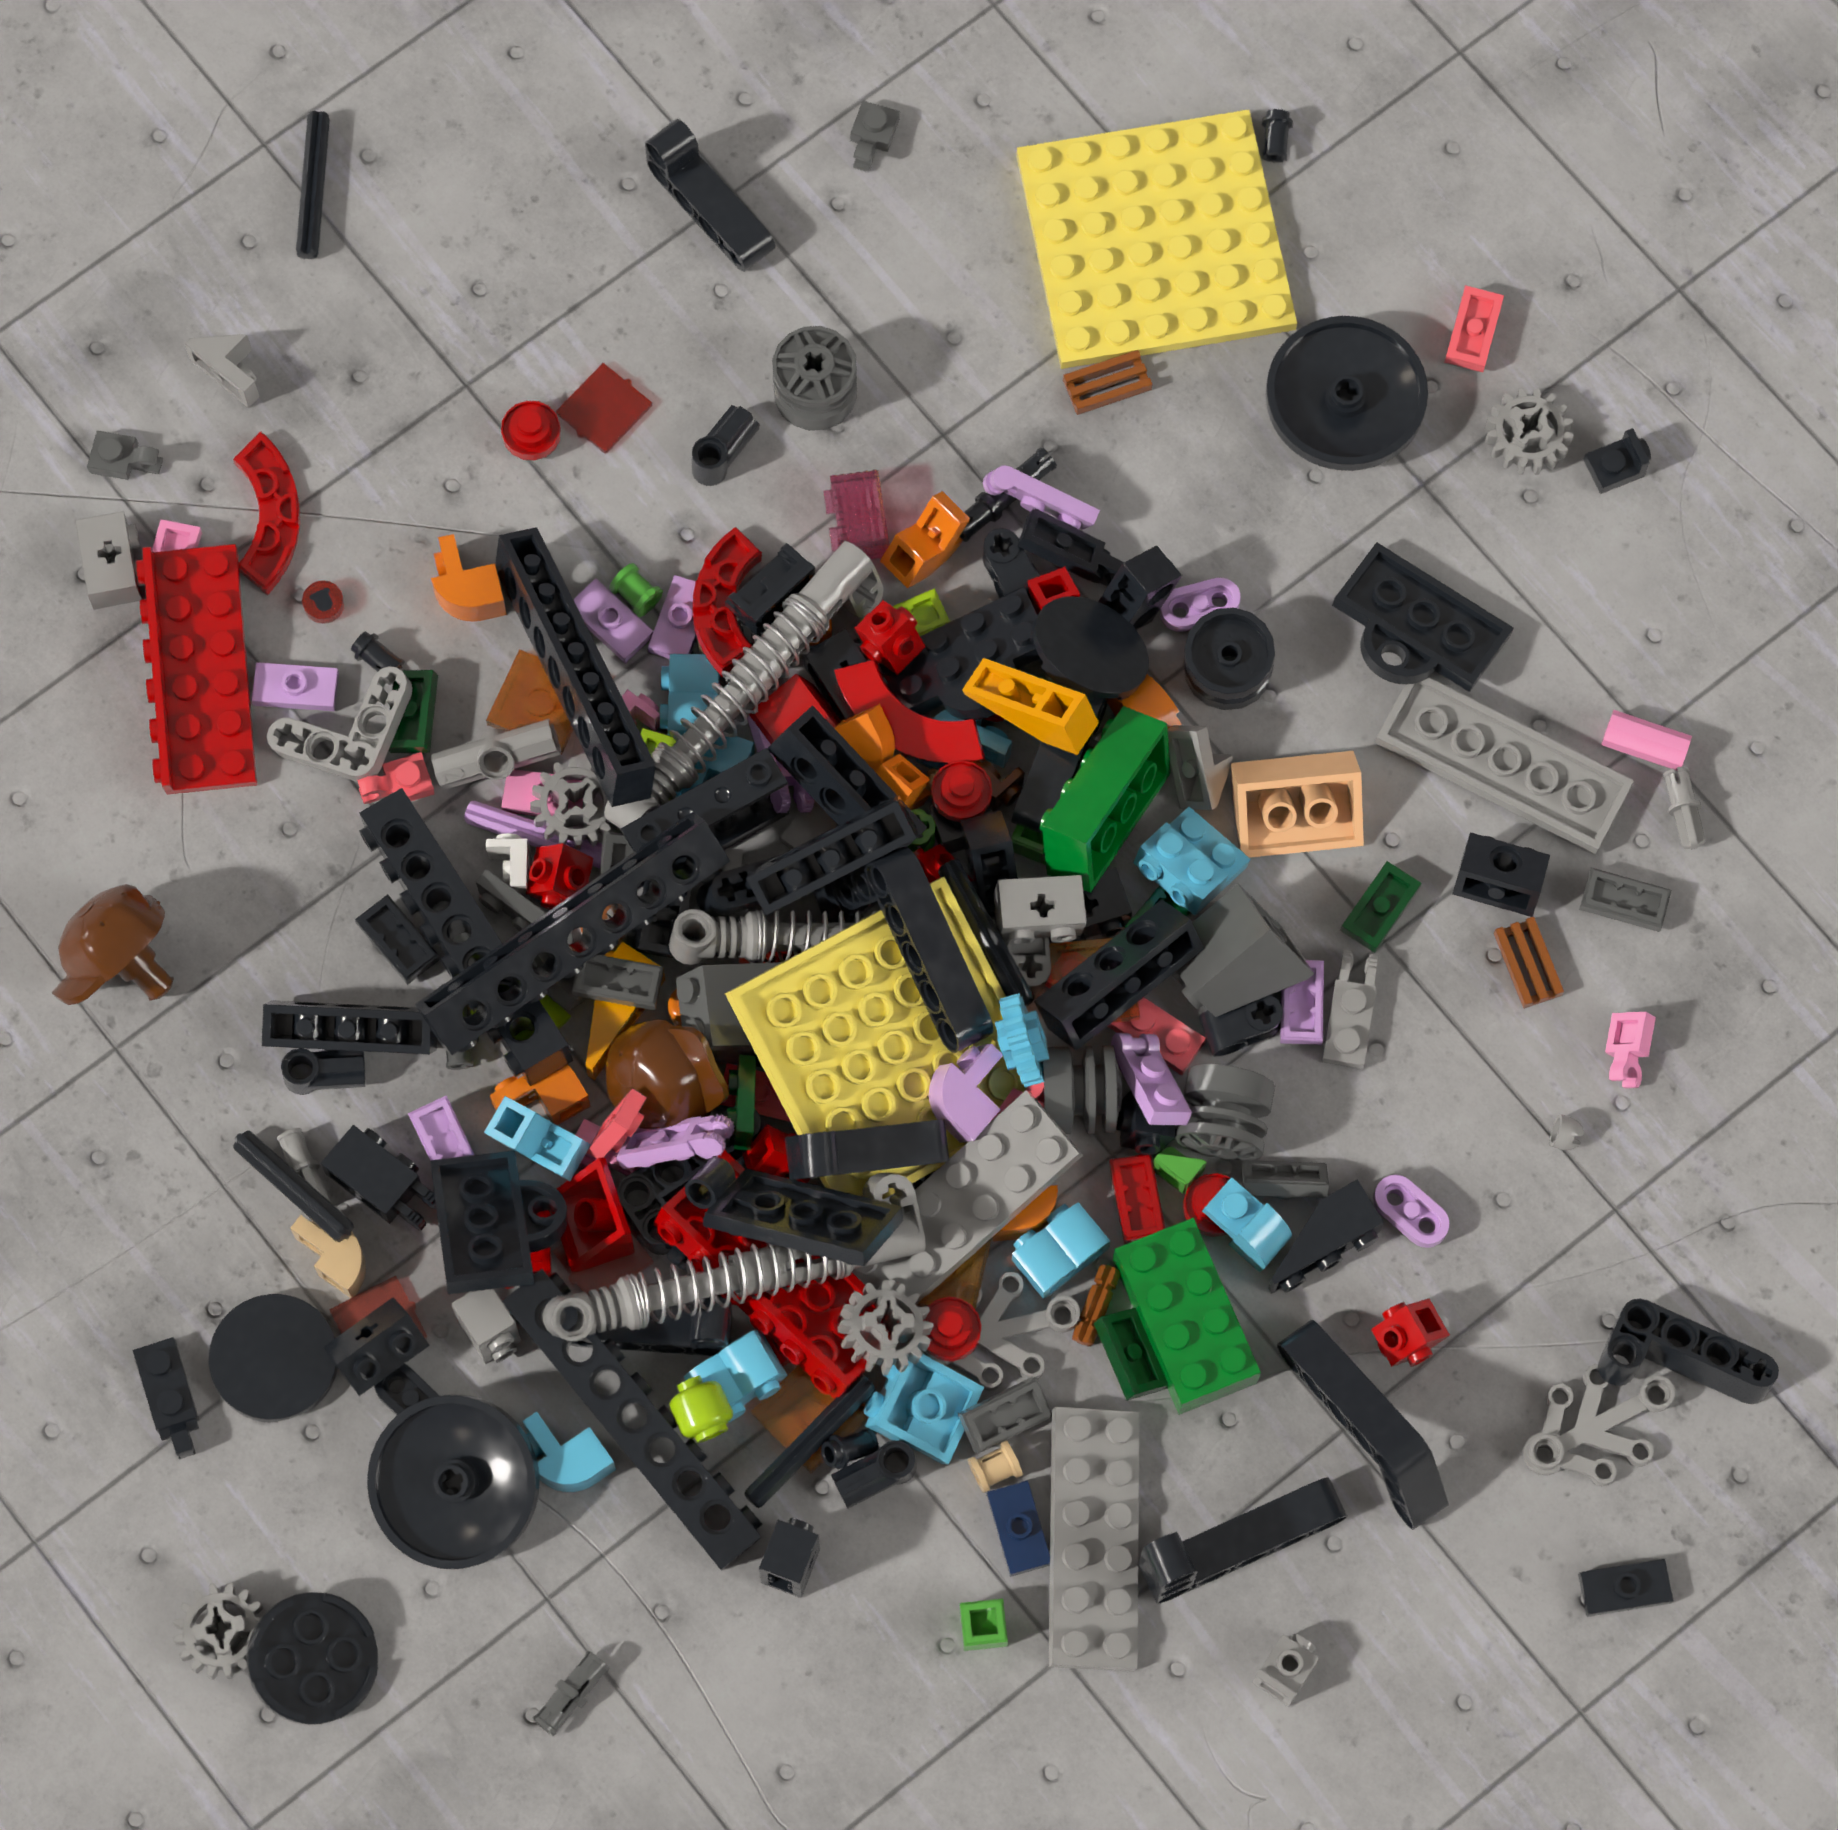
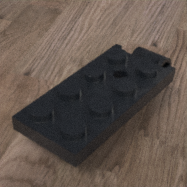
[685,1157,903,1267]

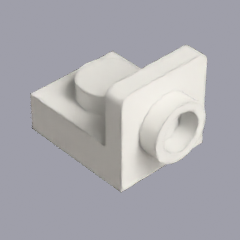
[486,833,531,899]

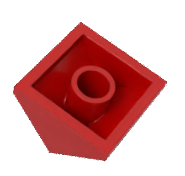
[749,674,842,744]
[551,1157,635,1272]

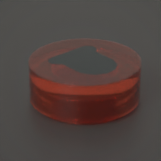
[302,581,344,624]

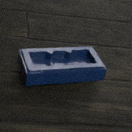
[986,1481,1050,1577]

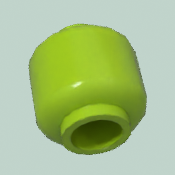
[669,1376,733,1443]

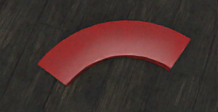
[233,431,301,595]
[693,527,762,677]
[834,660,985,763]

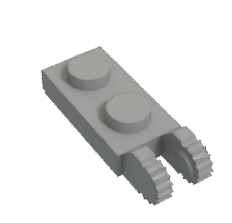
[1322,949,1379,1069]

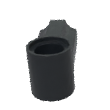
[692,405,760,486]
[281,1048,366,1095]
[831,1440,917,1509]

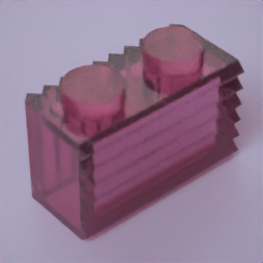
[823,469,890,560]

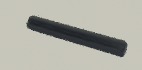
[296,111,330,259]
[938,859,1034,1007]
[233,1130,354,1242]
[744,1374,876,1508]

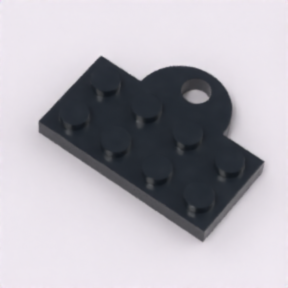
[1332,542,1514,692]
[879,587,1041,720]
[430,1150,568,1295]

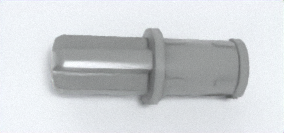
[1663,767,1706,850]
[276,1128,330,1202]

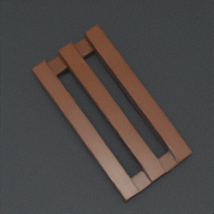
[1063,350,1153,415]
[1493,916,1564,1009]

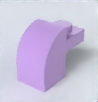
[929,1043,1003,1143]

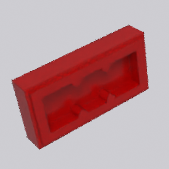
[1109,1154,1165,1244]

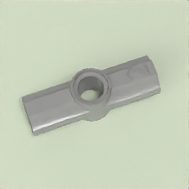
[432,719,561,790]

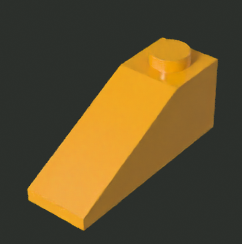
[962,658,1099,755]
[585,942,665,1080]

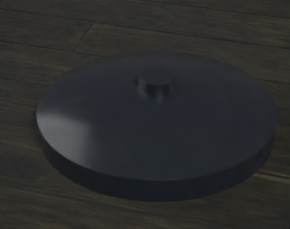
[1266,316,1428,471]
[367,1394,540,1569]

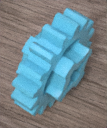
[995,993,1050,1087]

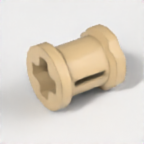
[968,1441,1023,1493]

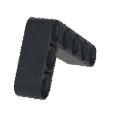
[833,847,993,1053]
[1277,1319,1449,1530]
[1138,1477,1348,1604]

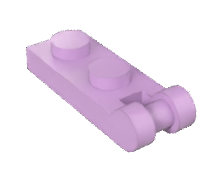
[983,465,1100,530]
[1111,1033,1192,1125]

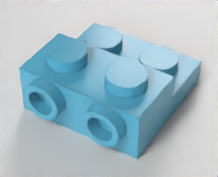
[1133,807,1251,916]
[864,1354,984,1465]

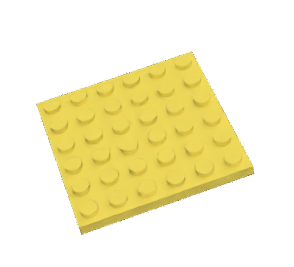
[1016,110,1297,369]
[725,877,1027,1200]

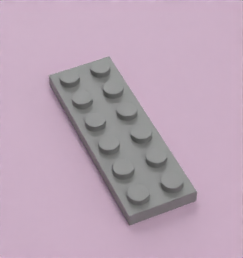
[1375,677,1634,855]
[852,1090,1084,1305]
[1049,1407,1139,1671]

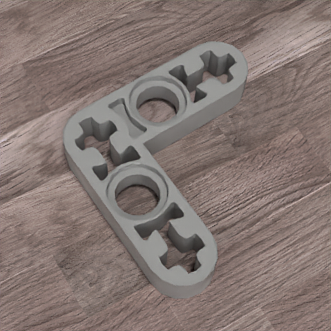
[267,666,412,782]

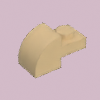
[290,1215,366,1299]

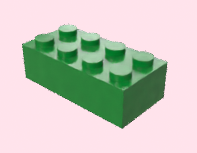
[1040,706,1171,893]
[1113,1217,1261,1415]

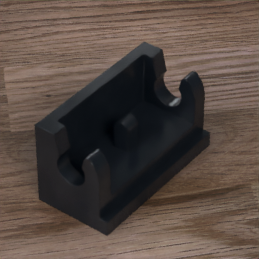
[725,543,815,635]

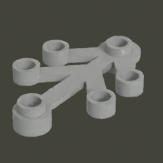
[921,1272,1080,1391]
[1523,1364,1675,1486]

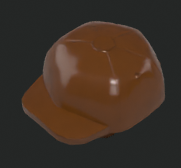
[52,884,174,1005]
[606,1020,729,1129]

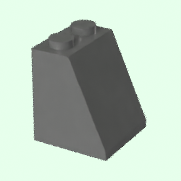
[1172,884,1314,1017]
[676,962,782,1067]

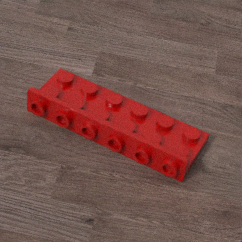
[136,544,257,795]
[654,1150,892,1399]

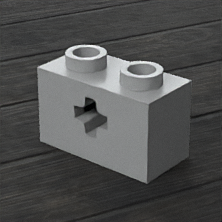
[75,511,145,609]
[993,875,1086,945]
[451,1289,521,1364]

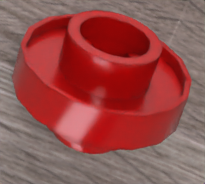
[501,400,561,461]
[931,760,992,823]
[1183,1173,1230,1237]
[923,1296,982,1362]

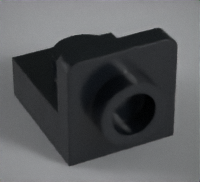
[1583,428,1651,494]

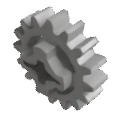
[1485,387,1574,475]
[530,758,611,850]
[838,1280,933,1375]
[173,1583,263,1680]

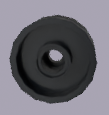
[1183,607,1275,710]

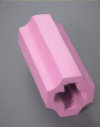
[1601,710,1692,771]

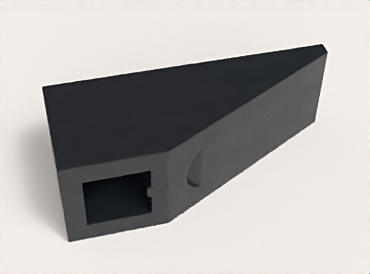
[1268,1179,1384,1294]

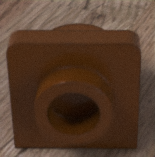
[973,760,1025,812]

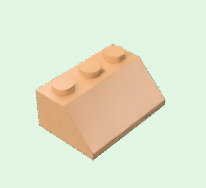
[1231,751,1364,858]

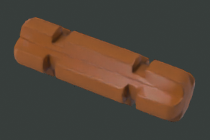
[1072,1264,1121,1347]

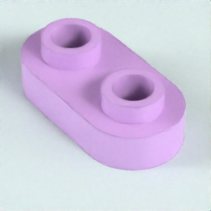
[1160,578,1241,632]
[1373,1175,1449,1248]

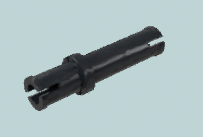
[959,448,1057,542]

